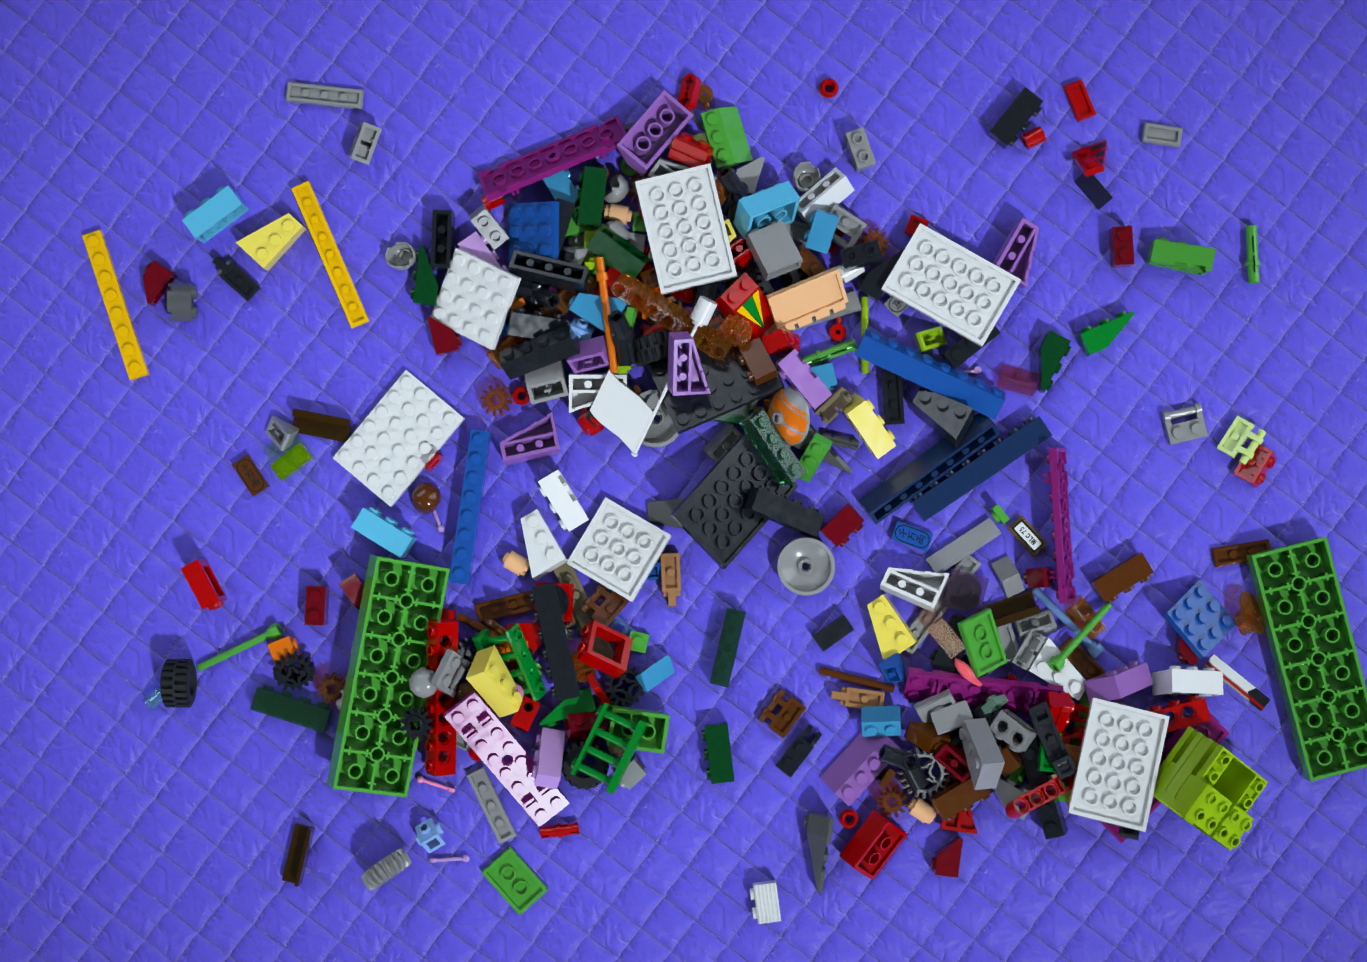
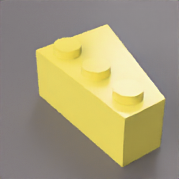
[235,213,307,271]
[842,393,896,459]
[867,593,918,660]
[466,645,523,718]

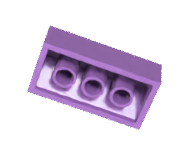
[617,90,693,176]
[819,732,902,806]

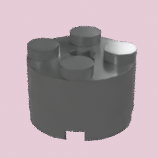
[167,283,198,322]

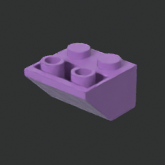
[567,335,610,374]

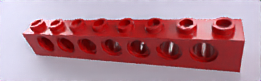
[425,619,458,777]
[1059,694,1211,759]

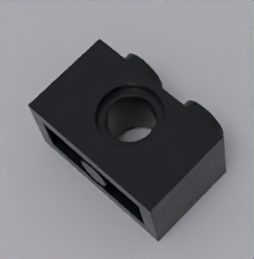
[840,239,882,273]

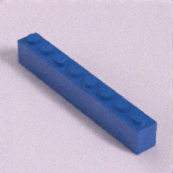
[855,329,1006,420]
[449,429,492,585]

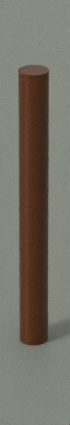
[819,666,895,693]

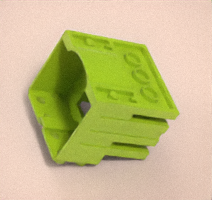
[1153,726,1268,851]

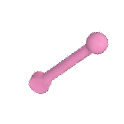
[417,776,455,793]

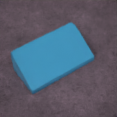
[635,654,675,693]

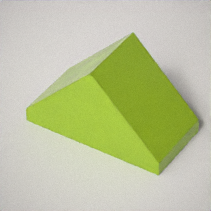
[913,326,947,353]

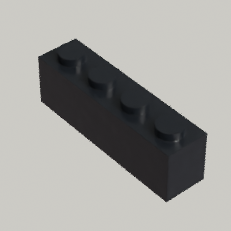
[509,250,590,294]
[499,325,580,380]
[744,485,825,537]

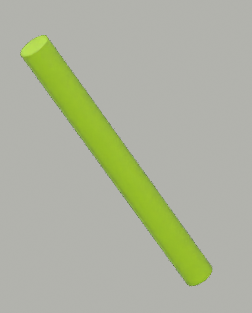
[861,297,869,374]

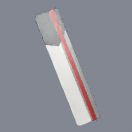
[1205,655,1270,711]

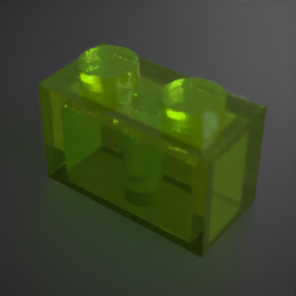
[270,442,315,482]

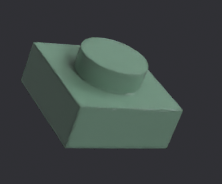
[981,694,1008,714]

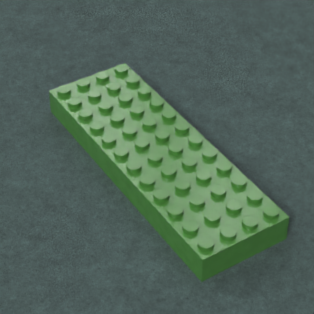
[1246,537,1367,782]
[327,555,450,797]

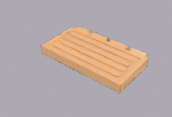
[766,266,848,332]

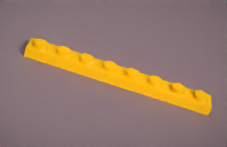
[291,181,370,329]
[82,230,150,381]

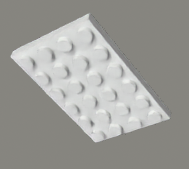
[635,163,737,295]
[881,223,1021,347]
[333,370,465,507]
[1067,698,1170,832]

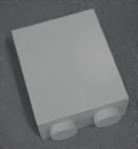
[746,220,803,281]

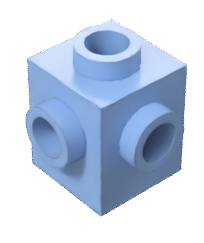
[568,317,595,342]
[415,818,446,853]

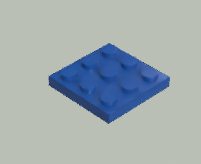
[508,201,559,261]
[1163,579,1237,659]

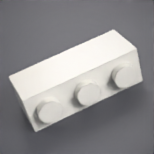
[797,167,854,227]

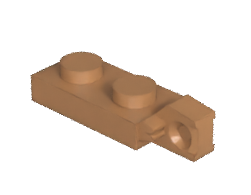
[660,553,681,607]
[830,687,885,708]

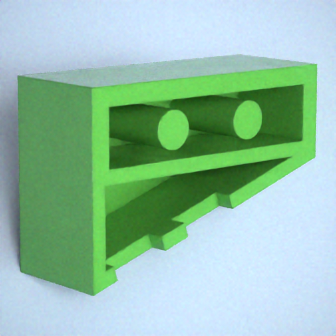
[1146,237,1216,276]

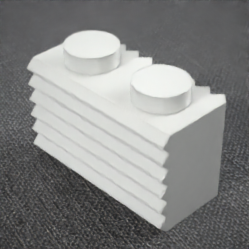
[750,880,781,924]

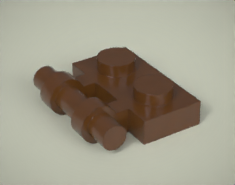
[580,584,629,627]
[757,688,806,739]

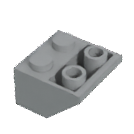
[524,360,569,405]

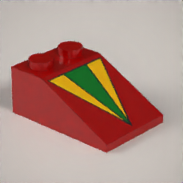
[714,272,774,342]

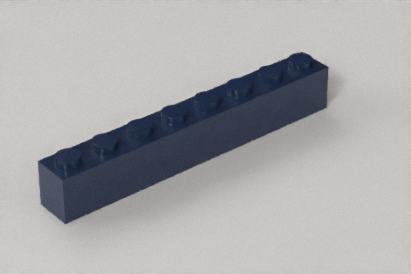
[858,413,1000,524]
[910,416,1052,521]

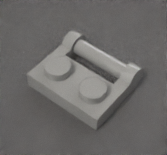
[830,204,867,249]
[1162,403,1208,445]
[430,649,471,698]

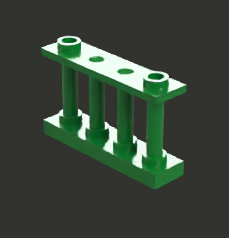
[472,623,547,701]
[570,703,649,795]

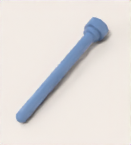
[1032,588,1104,659]

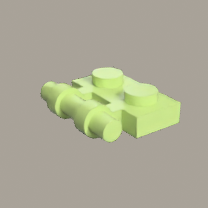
[1217,416,1266,465]

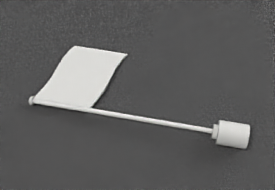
[590,296,718,457]

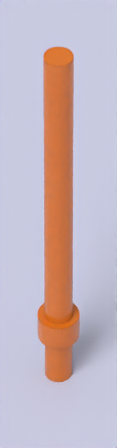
[596,257,618,373]

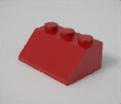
[839,810,908,880]

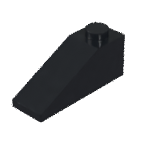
[857,249,905,302]

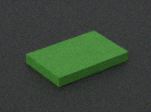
[957,608,1007,677]
[481,846,549,915]

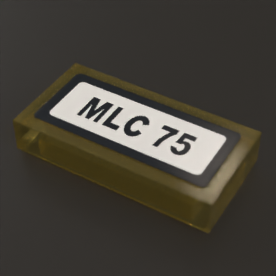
[1007,515,1048,557]

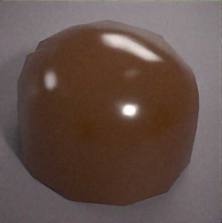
[412,482,441,514]

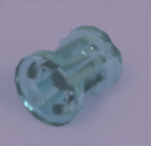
[142,686,162,712]

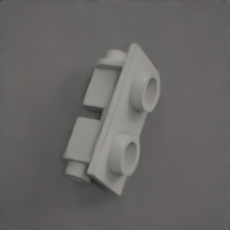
[1011,629,1046,670]

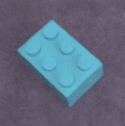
[733,181,800,240]
[182,185,250,244]
[351,507,417,558]

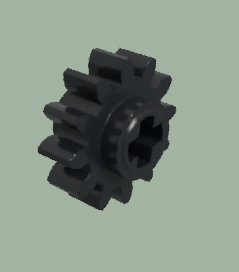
[399,706,435,741]

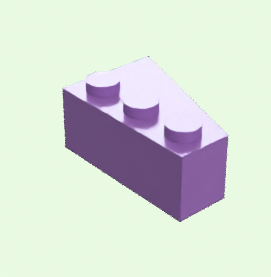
[993,218,1039,288]
[667,331,711,396]
[776,348,832,411]
[500,412,562,466]
[1083,660,1153,703]

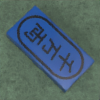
[890,521,933,552]

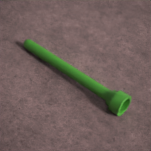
[1047,602,1112,673]
[197,622,283,671]

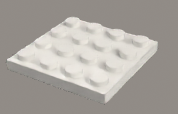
[431,248,521,350]
[567,497,672,602]

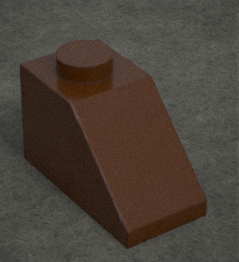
[904,721,951,753]

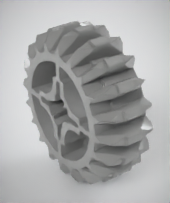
[897,747,950,799]
[361,849,412,890]

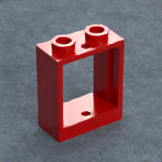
[181,559,228,611]
[577,620,633,678]

